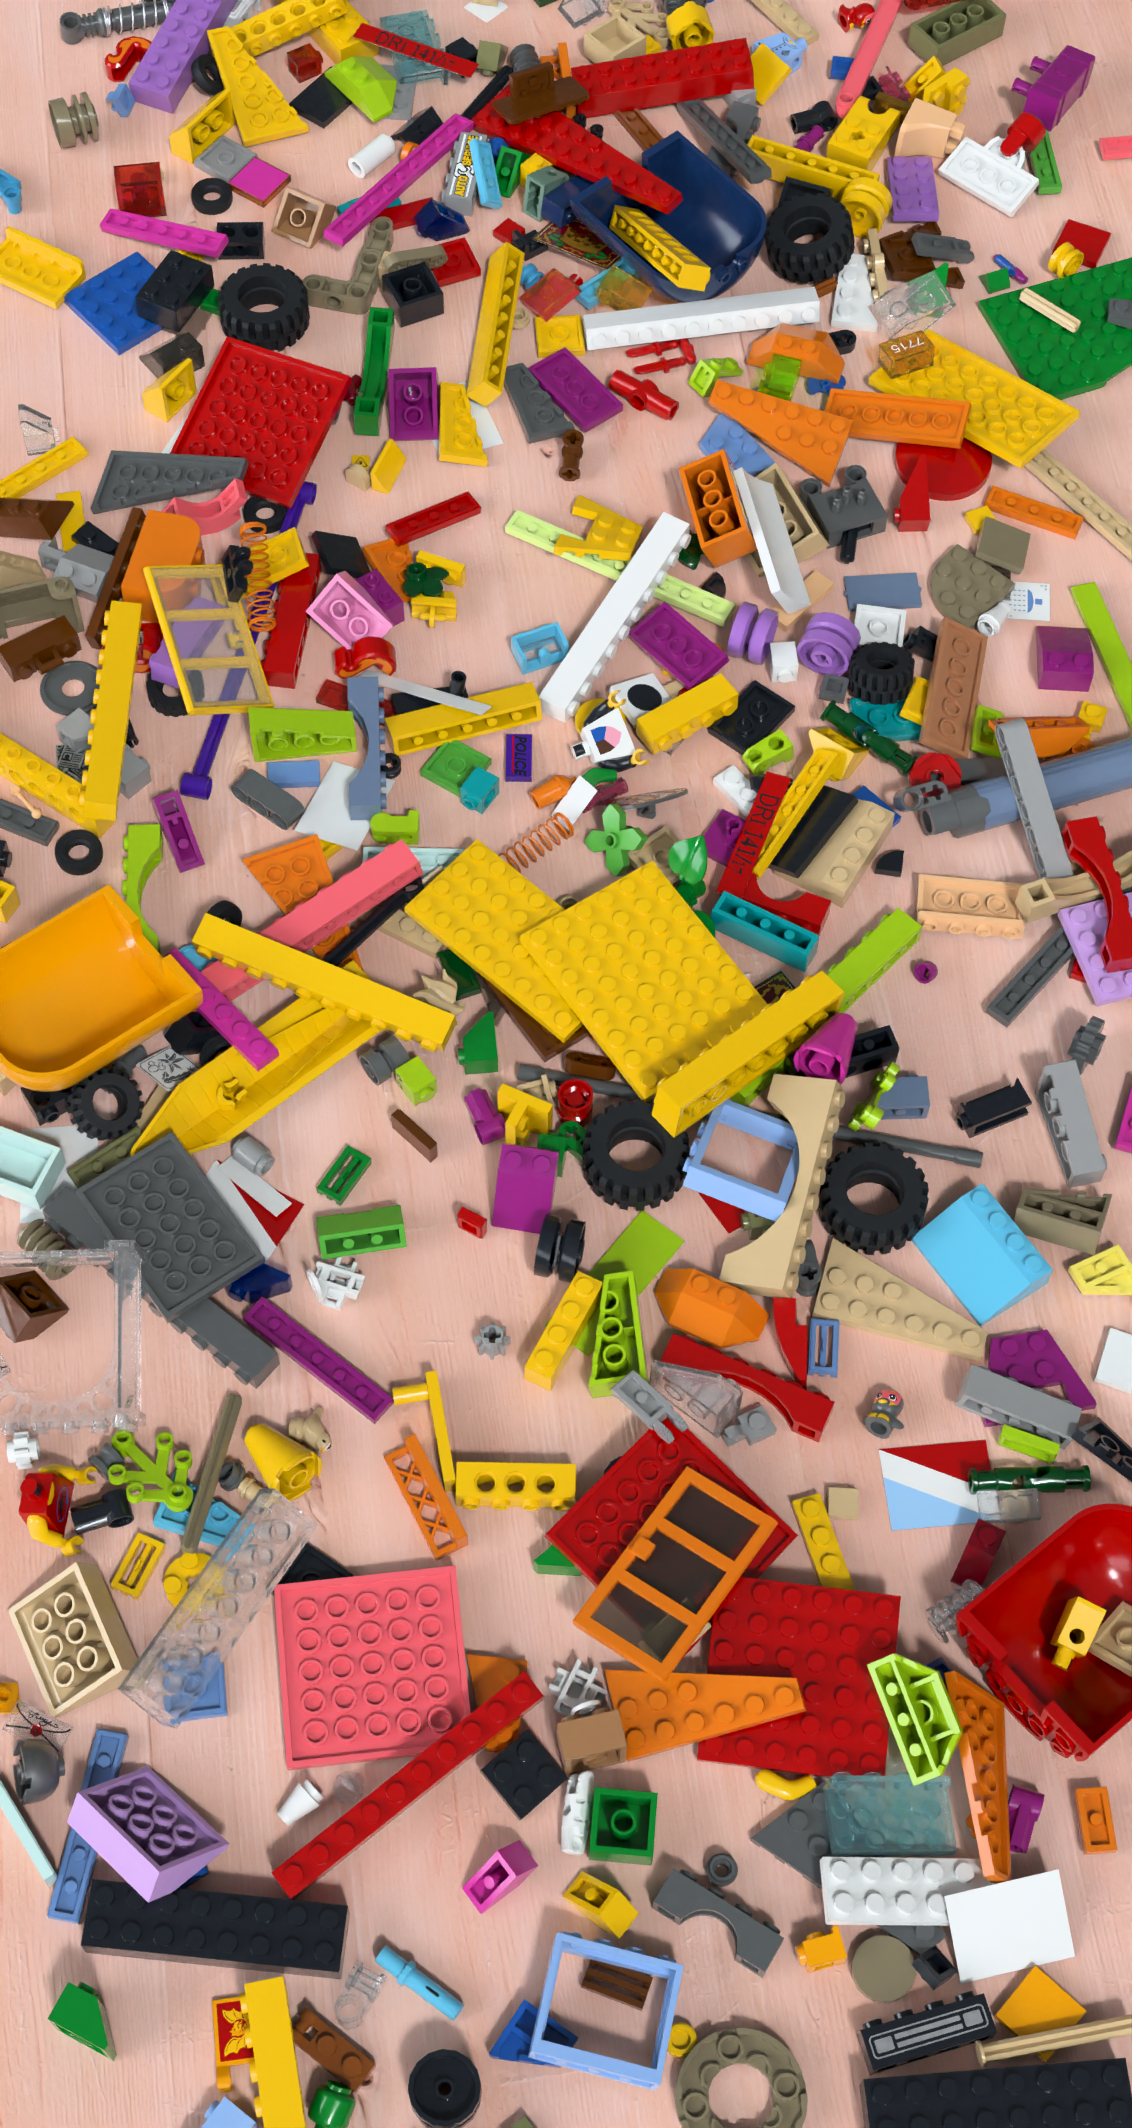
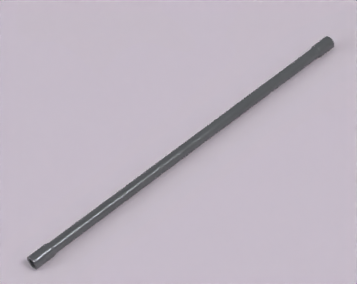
[517,1064,983,1168]

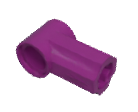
[464,1088,506,1146]
[1008,1784,1045,1854]

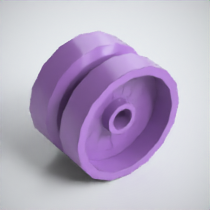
[727,601,779,665]
[796,612,861,676]

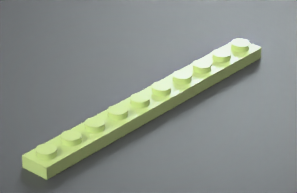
[505,510,735,627]

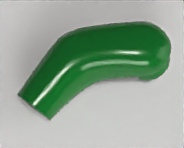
[582,768,617,787]

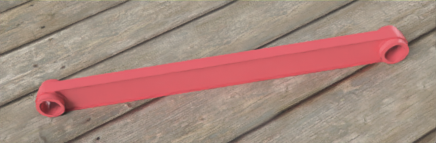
[835,0,904,118]

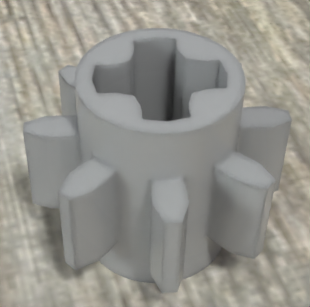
[474,1321,511,1360]

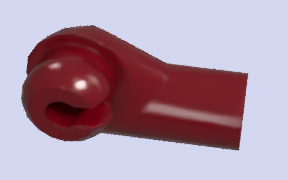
[344,374,362,406]

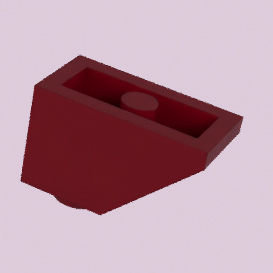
[950,1518,1006,1594]

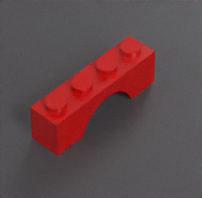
[720,873,831,936]

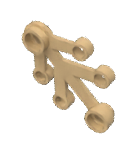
[606,0,671,49]

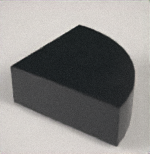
[701,572,726,599]
[874,850,904,877]

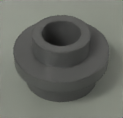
[218,1462,245,1491]
[706,1853,738,1887]

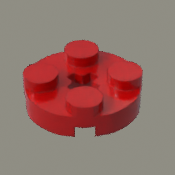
[908,752,962,797]

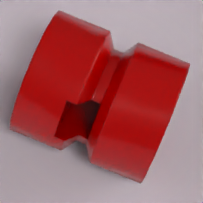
[557,1079,594,1127]

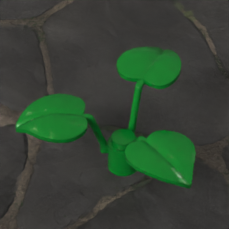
[620,835,715,938]

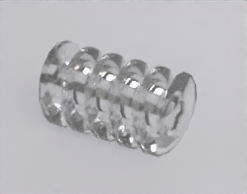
[925,1579,985,1644]

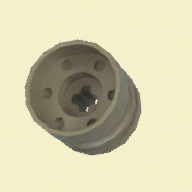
[48,92,99,149]

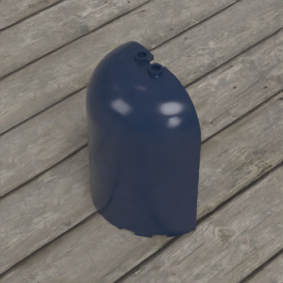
[570,130,767,303]

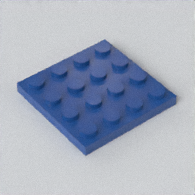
[64,251,166,355]

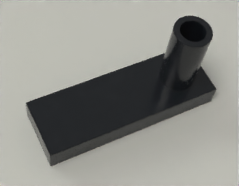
[390,671,468,716]

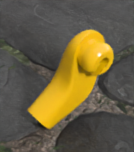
[755,1769,816,1801]

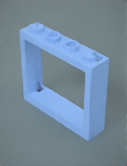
[682,1100,799,1222]
[528,1931,684,2090]

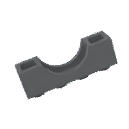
[707,101,761,178]
[652,1868,784,1978]

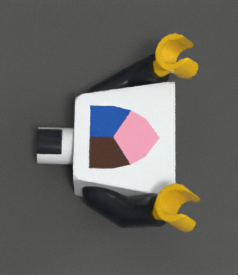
[571,690,650,773]

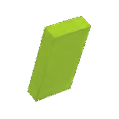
[997,1424,1061,1464]

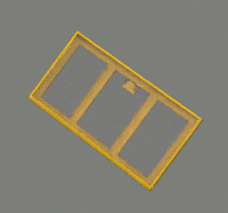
[143,564,274,716]

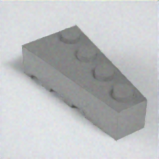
[1035,1060,1107,1188]

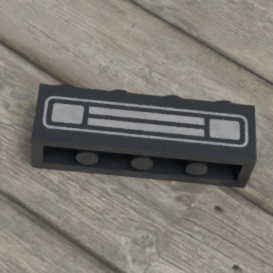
[857,1991,997,2075]

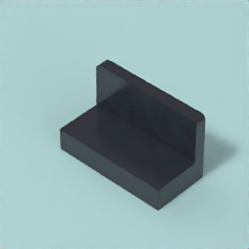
[390,106,443,145]

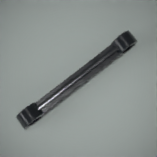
[319,877,424,967]

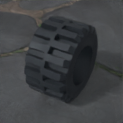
[849,642,915,705]
[67,1068,144,1141]

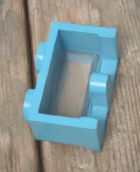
[511,622,569,675]

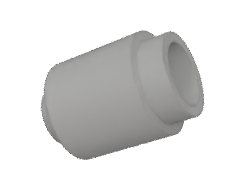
[232,1136,275,1176]

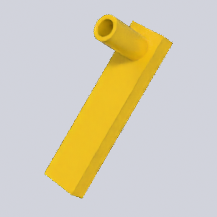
[392,1370,456,1492]

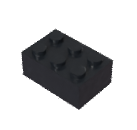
[135,250,214,332]

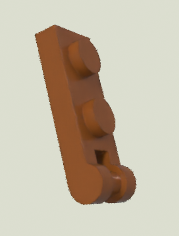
[292,2007,376,2094]

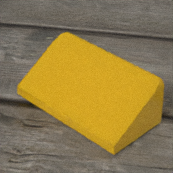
[370,439,406,494]

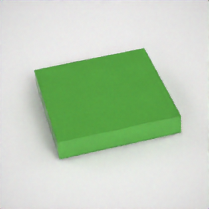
[420,740,492,798]

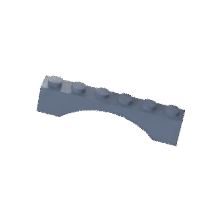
[347,677,387,820]

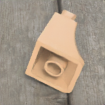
[894,98,966,159]

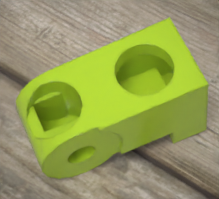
[742,729,794,775]
[370,810,420,845]

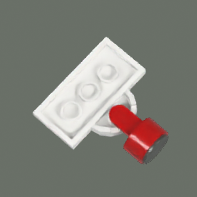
[938,112,1046,218]

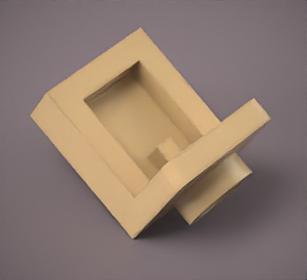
[517,1074,558,1106]

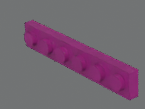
[243,1297,394,1424]

